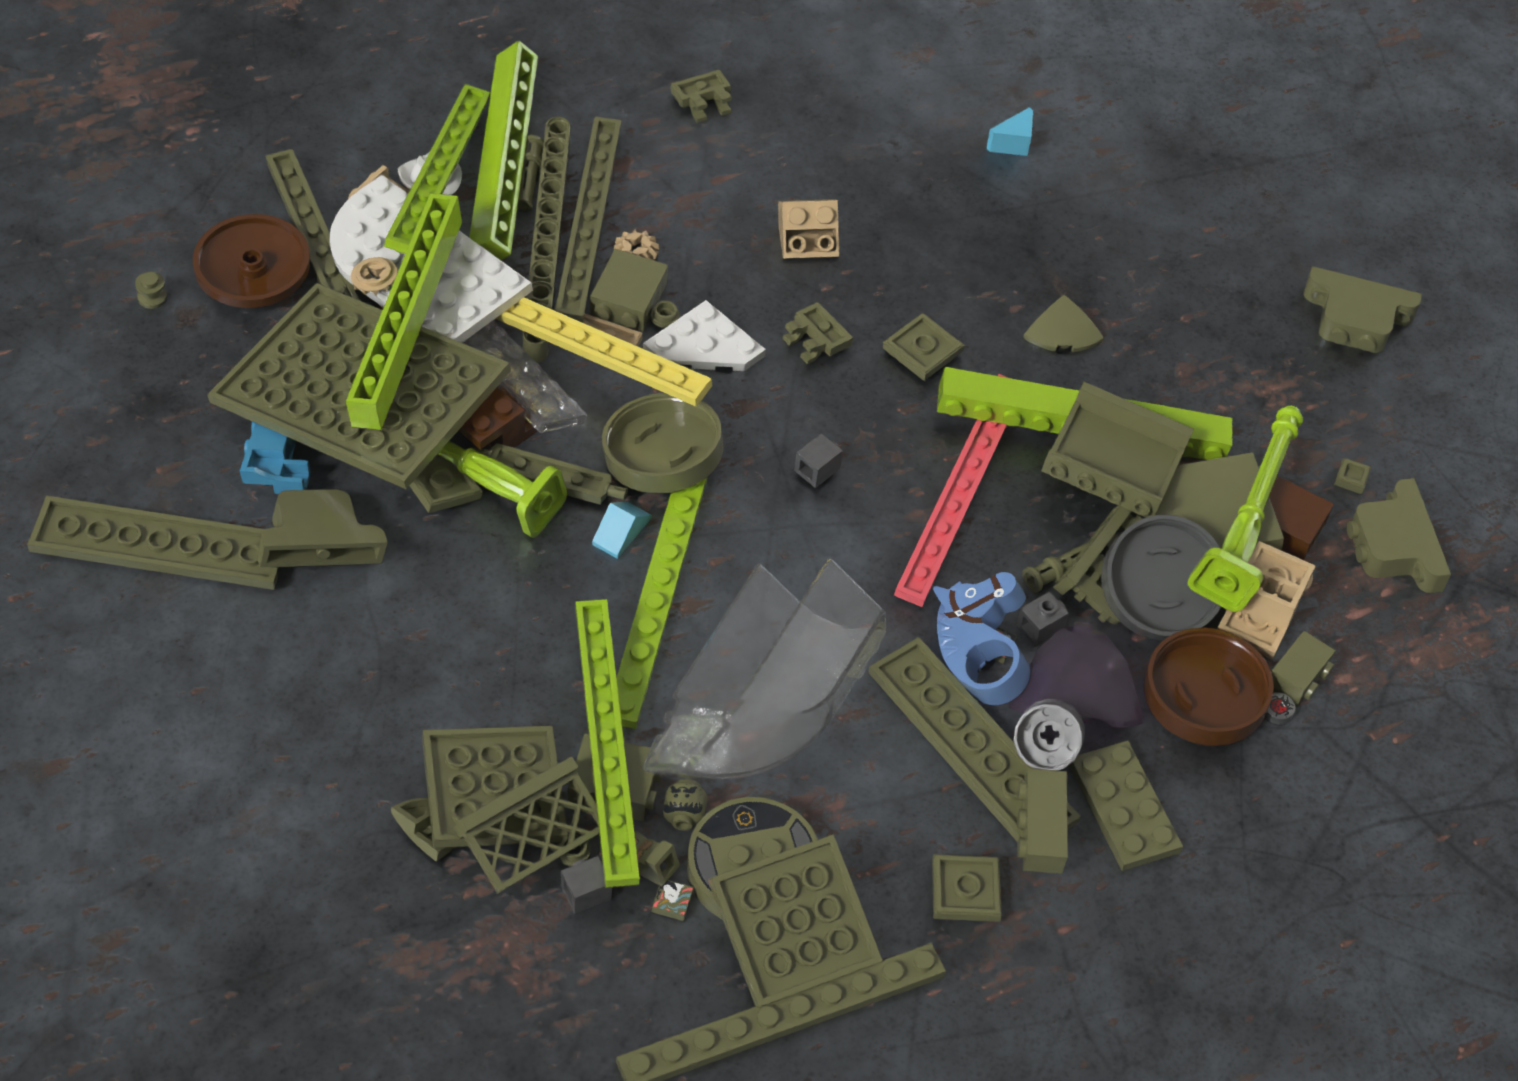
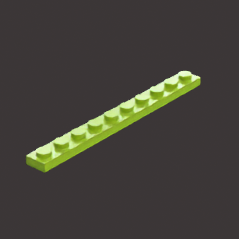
[384,84,491,253]
[616,477,707,729]
[575,599,640,887]

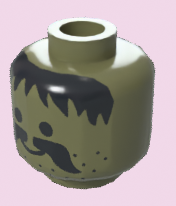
[663,779,708,831]

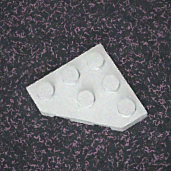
[643,300,766,371]

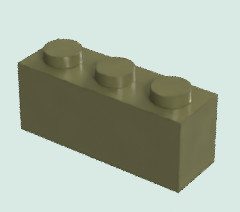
[1017,768,1068,874]

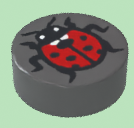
[1265,692,1296,725]

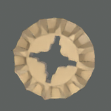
[614,229,659,260]
[351,257,398,295]

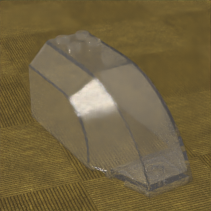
[643,558,886,779]

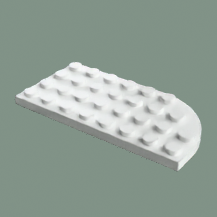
[330,175,533,343]

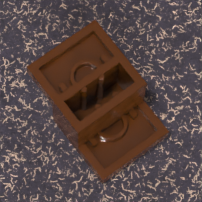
[458,383,547,450]

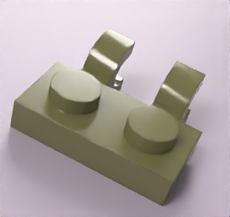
[671,69,732,123]
[783,302,853,365]

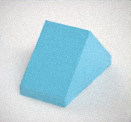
[986,107,1033,156]
[592,501,652,559]

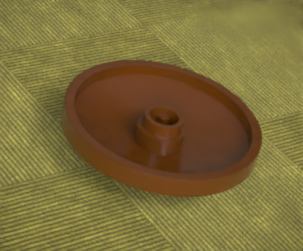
[193,214,310,308]

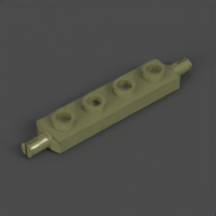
[472,443,628,505]

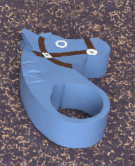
[933,572,1030,705]

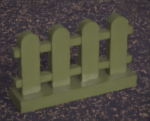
[1053,505,1142,625]

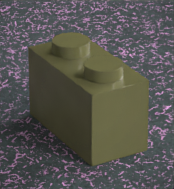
[1271,631,1336,707]

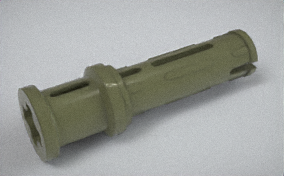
[517,135,544,212]
[1022,543,1106,593]

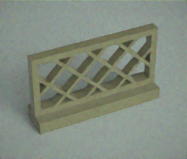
[453,756,600,894]

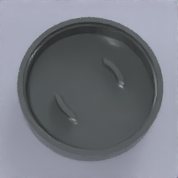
[1101,515,1221,640]

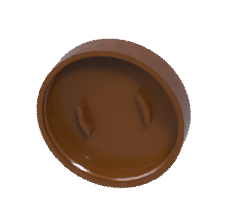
[1144,628,1274,746]

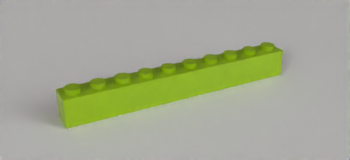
[469,40,538,260]
[346,193,462,430]
[937,367,1232,460]

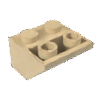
[778,199,839,258]

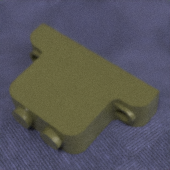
[1304,266,1422,353]
[1347,478,1451,593]
[257,489,388,568]

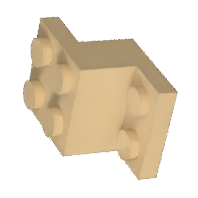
[1217,541,1316,660]

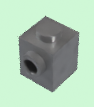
[794,433,843,488]
[1016,592,1069,647]
[561,856,612,914]

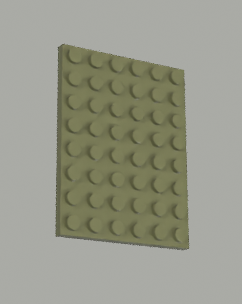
[207,283,511,489]

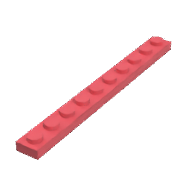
[894,374,1008,607]

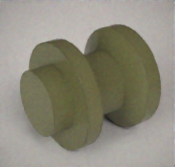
[135,272,167,309]

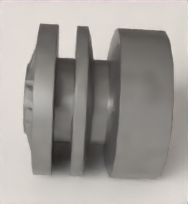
[1014,699,1085,771]

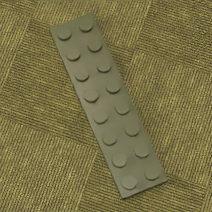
[27,495,281,590]
[868,637,1081,842]

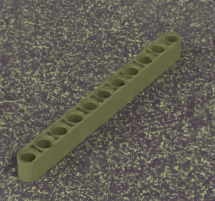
[523,117,570,363]

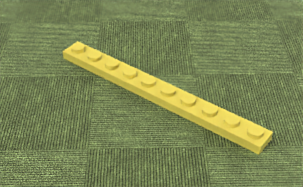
[495,297,713,407]

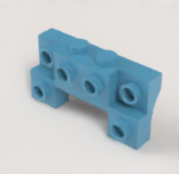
[240,422,311,494]

